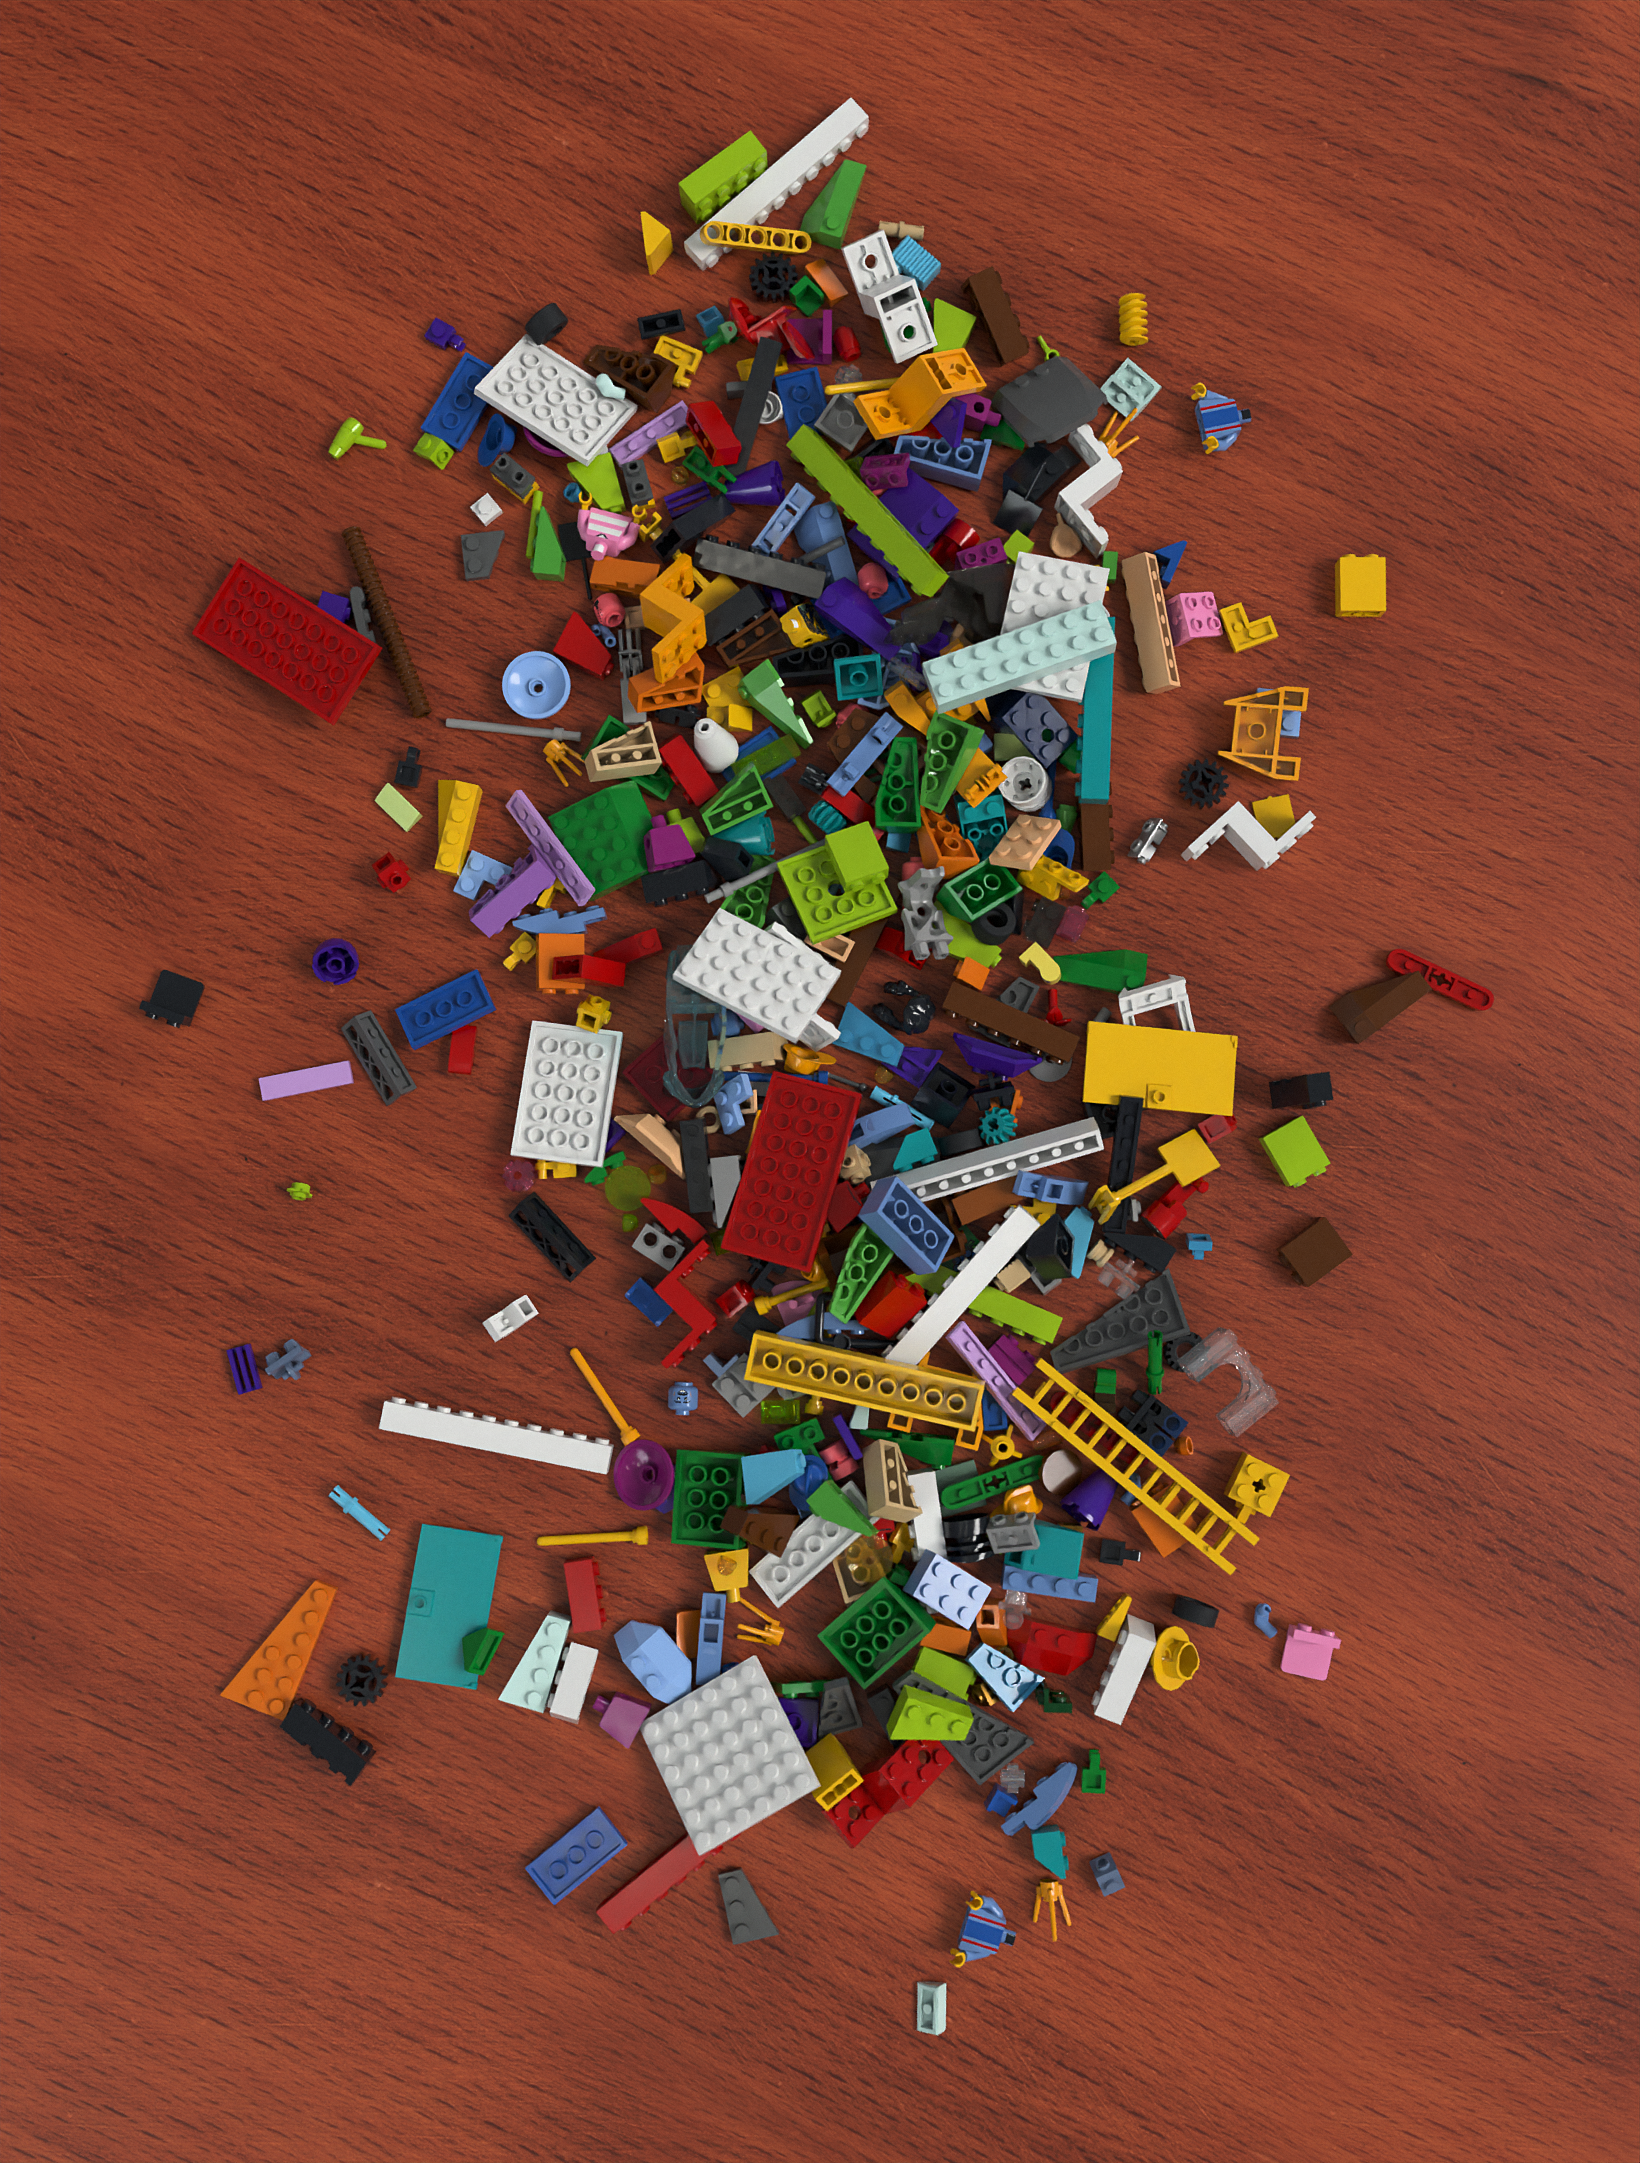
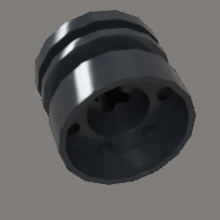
[942,1513,995,1563]

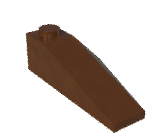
[583,344,676,413]
[1329,971,1432,1044]

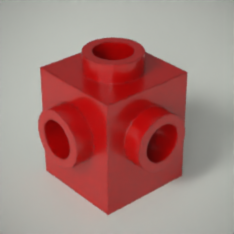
[371,852,411,893]

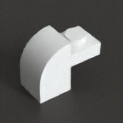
[483,1295,539,1342]

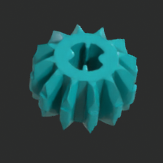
[808,800,847,835]
[977,1107,1018,1145]

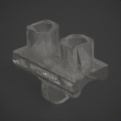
[1097,1259,1140,1300]
[998,1590,1032,1630]

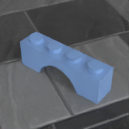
[1000,1561,1098,1602]

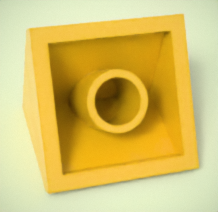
[640,211,673,275]

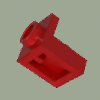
[1198,1113,1237,1144]
[715,1279,756,1318]

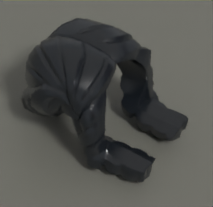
[872,980,936,1035]

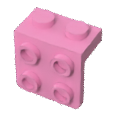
[1280,1623,1341,1681]

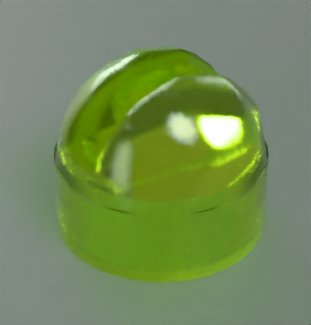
[622,1214,639,1232]

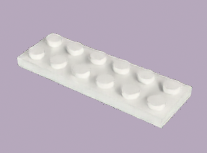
[749,1481,880,1608]

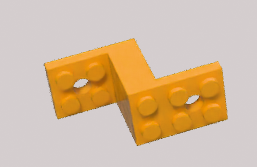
[853,348,987,440]
[640,553,707,684]

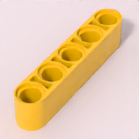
[699,221,811,255]

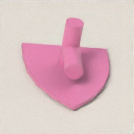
[771,1281,824,1327]

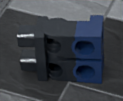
[1116,1389,1189,1457]

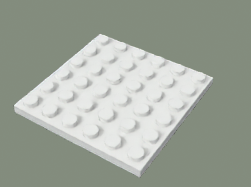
[639,1655,821,1856]

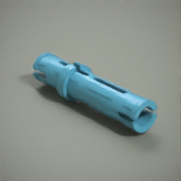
[869,1085,935,1131]
[328,1485,391,1541]

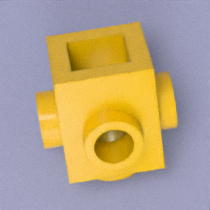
[576,994,612,1034]

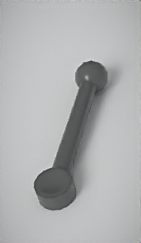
[828,1072,867,1092]

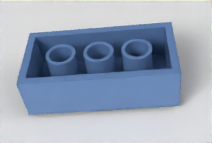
[858,1176,955,1275]

